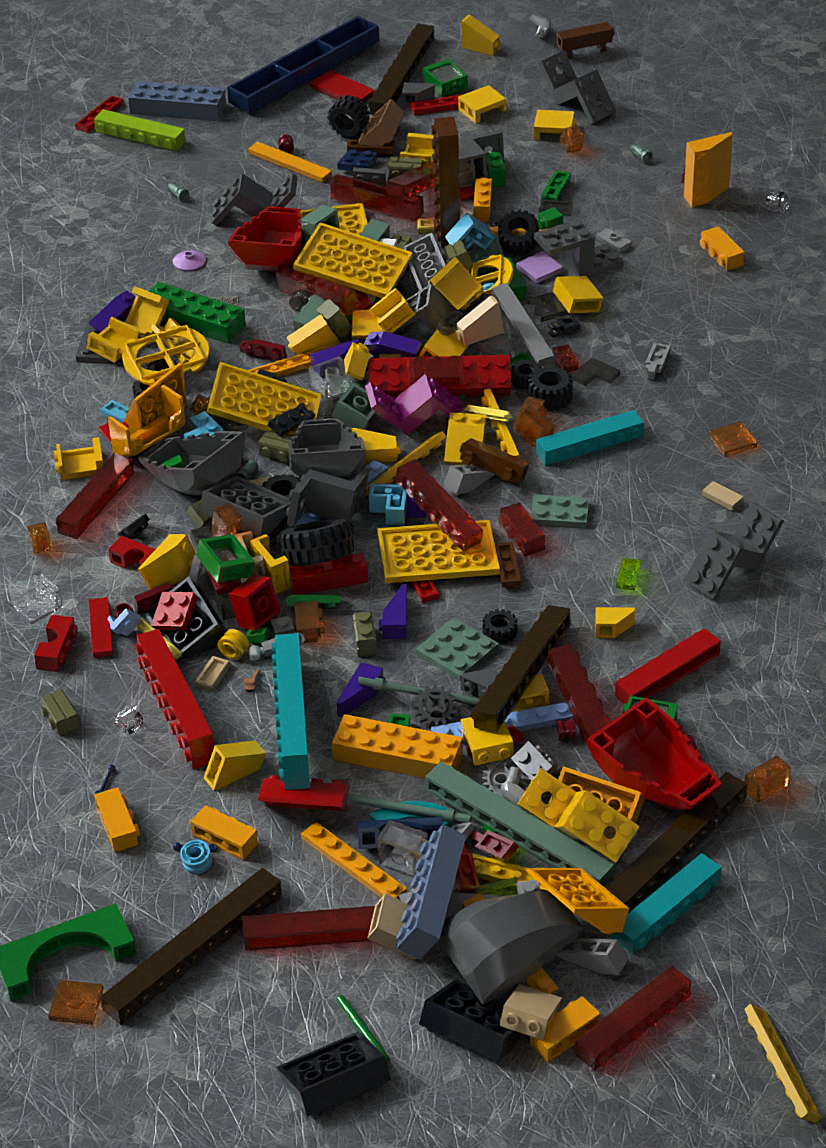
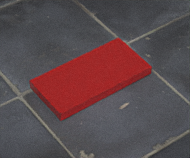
[310,70,375,101]

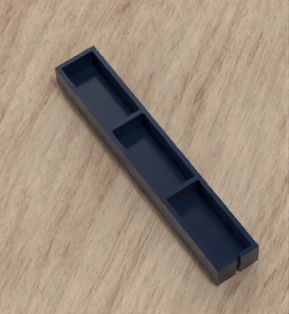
[227,16,380,114]

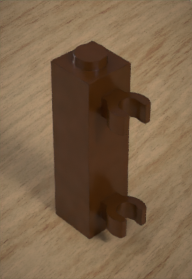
[557,22,615,59]
[460,438,530,484]

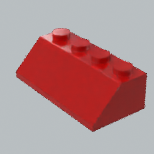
[289,553,368,595]
[258,775,349,812]

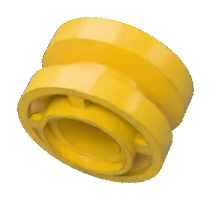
[218,629,249,660]

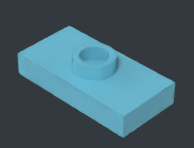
[100,400,129,423]

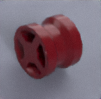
[278,134,294,154]
[556,719,576,740]

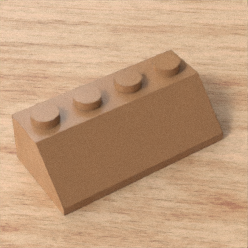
[358,99,404,146]

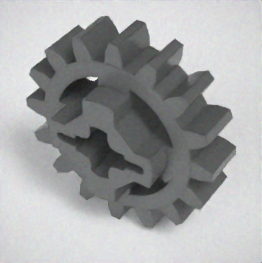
[413,684,458,727]

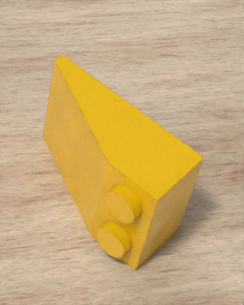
[444,413,486,465]
[138,534,196,590]

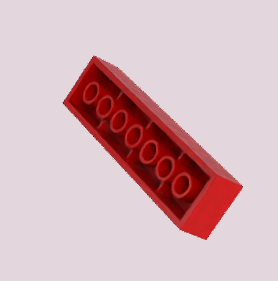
[368,355,511,399]
[134,628,214,769]

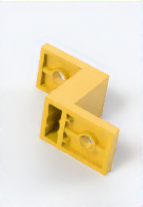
[517,768,640,863]

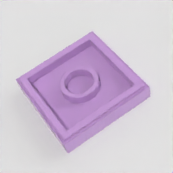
[516,251,563,284]

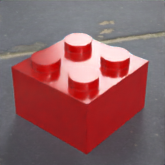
[229,575,281,631]

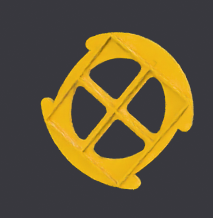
[466,255,513,303]
[122,325,209,386]

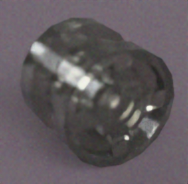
[289,291,310,312]

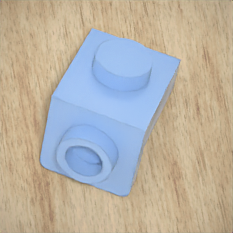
[107,609,142,636]

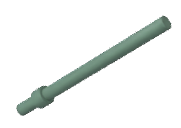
[358,676,478,706]
[348,794,471,823]

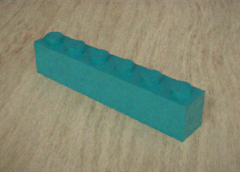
[536,410,644,466]
[613,853,722,954]

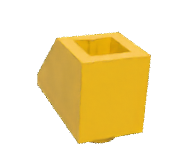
[595,607,635,638]

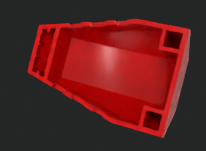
[228,206,301,273]
[587,697,722,811]

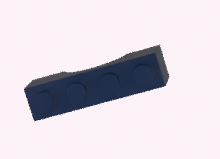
[357,817,443,849]

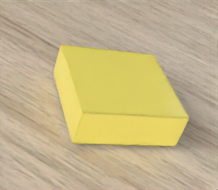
[417,218,434,233]

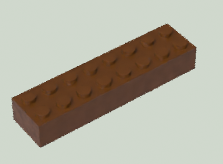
[431,116,460,248]

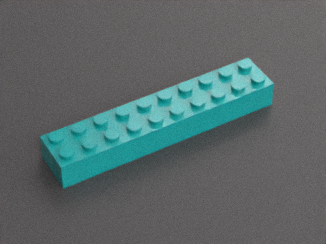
[271,633,310,790]

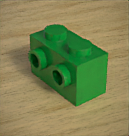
[486,152,505,187]

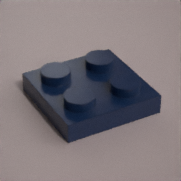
[337,150,378,170]

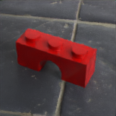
[108,536,156,569]
[34,615,78,672]

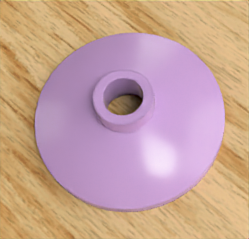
[173,250,206,271]

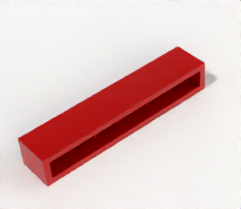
[615,628,721,704]

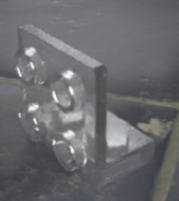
[10,571,63,625]

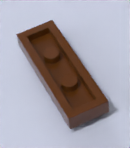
[347,140,395,155]
[495,542,521,588]

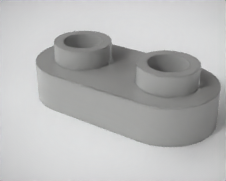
[189,555,204,587]

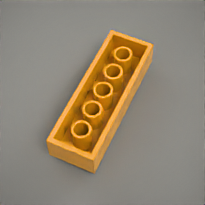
[332,714,463,778]

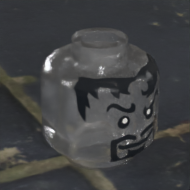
[764,191,789,213]
[113,704,144,735]

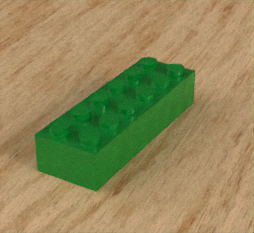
[149,282,246,344]

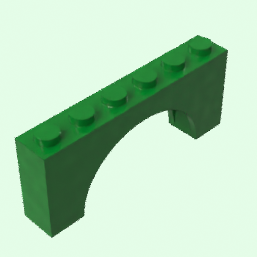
[0,903,136,1002]

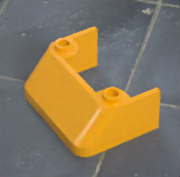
[108,385,185,460]

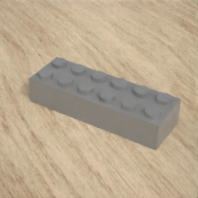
[402,233,446,298]

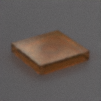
[708,421,757,457]
[48,980,104,1025]

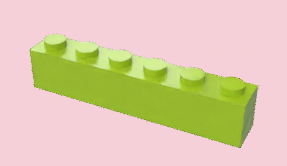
[94,110,186,151]

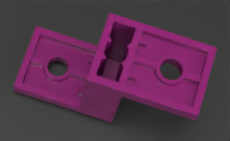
[365,374,465,435]

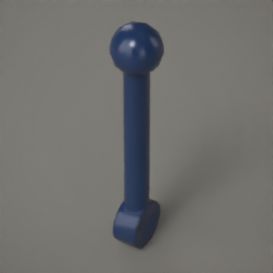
[95,765,116,794]
[173,842,217,853]

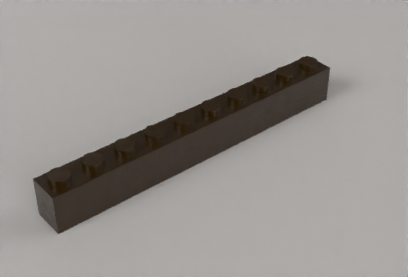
[368,23,435,115]
[471,605,571,732]
[606,771,747,914]
[100,867,282,1025]

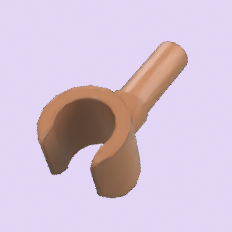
[244,669,261,690]

